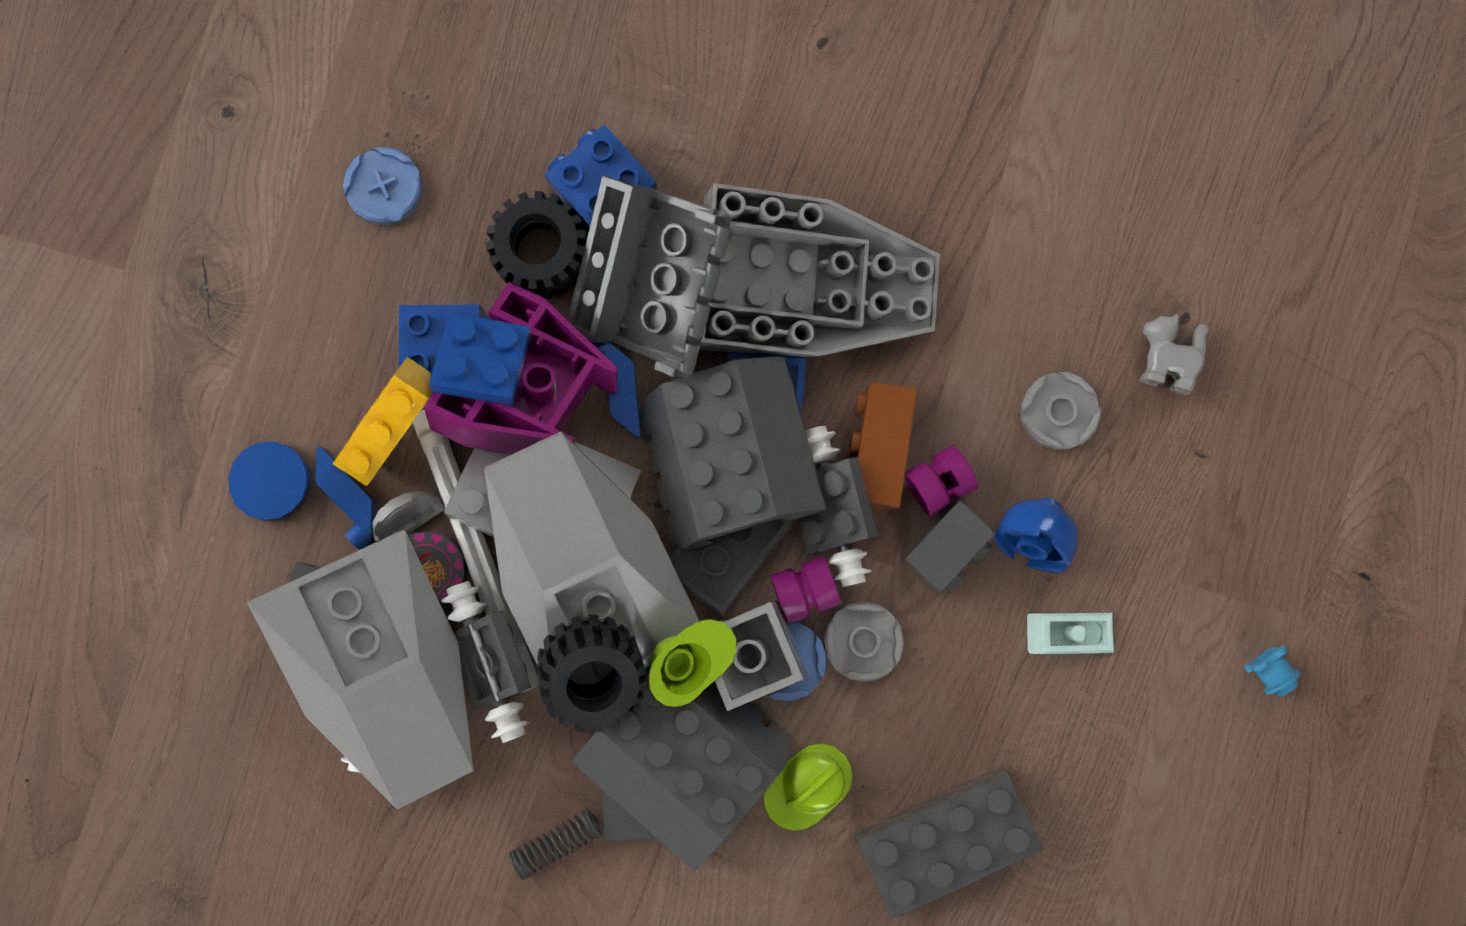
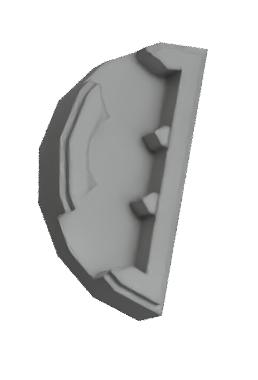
[372,491,446,543]

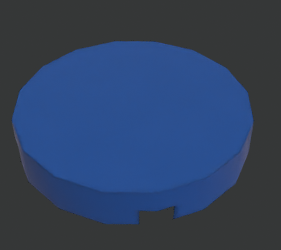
[228,441,311,521]

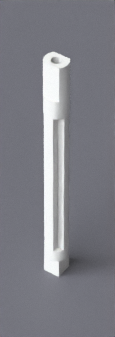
[413,410,539,696]

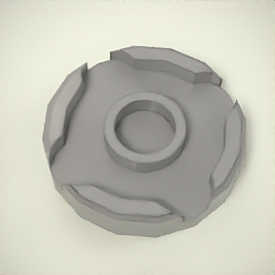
[1020,372,1101,450]
[823,602,904,682]

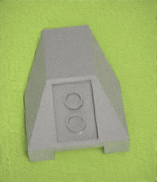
[698,183,940,357]
[484,431,700,684]
[247,529,473,810]

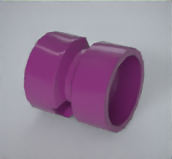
[904,445,979,517]
[770,556,841,624]

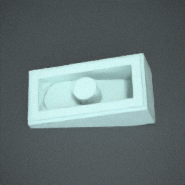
[1027,613,1114,654]

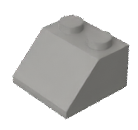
[715,601,809,711]

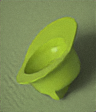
[649,619,737,707]
[763,743,852,831]

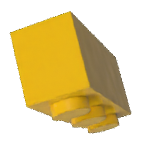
[333,357,433,486]

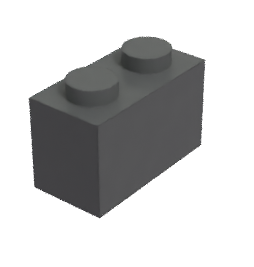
[901,500,995,593]

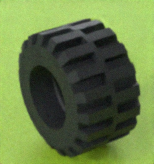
[486,191,588,299]
[536,614,647,733]

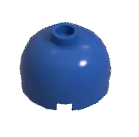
[993,498,1079,572]

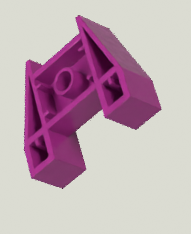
[424,282,618,454]

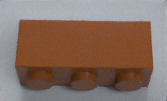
[849,382,917,510]

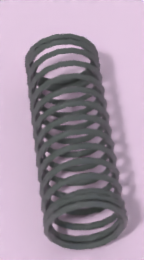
[509,809,602,880]

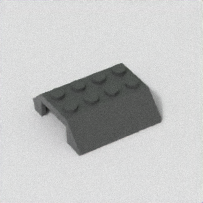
[567,176,732,379]
[639,356,827,551]
[571,671,794,871]

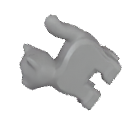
[1139,314,1209,396]

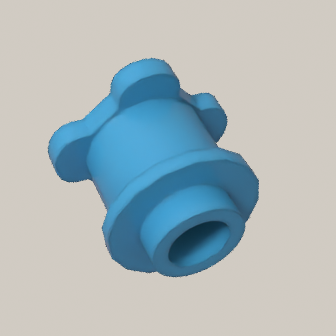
[1244,645,1301,697]

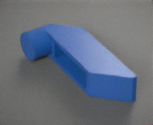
[590,341,642,439]
[316,446,377,550]

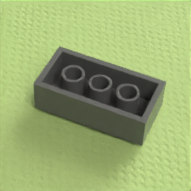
[853,768,1043,919]

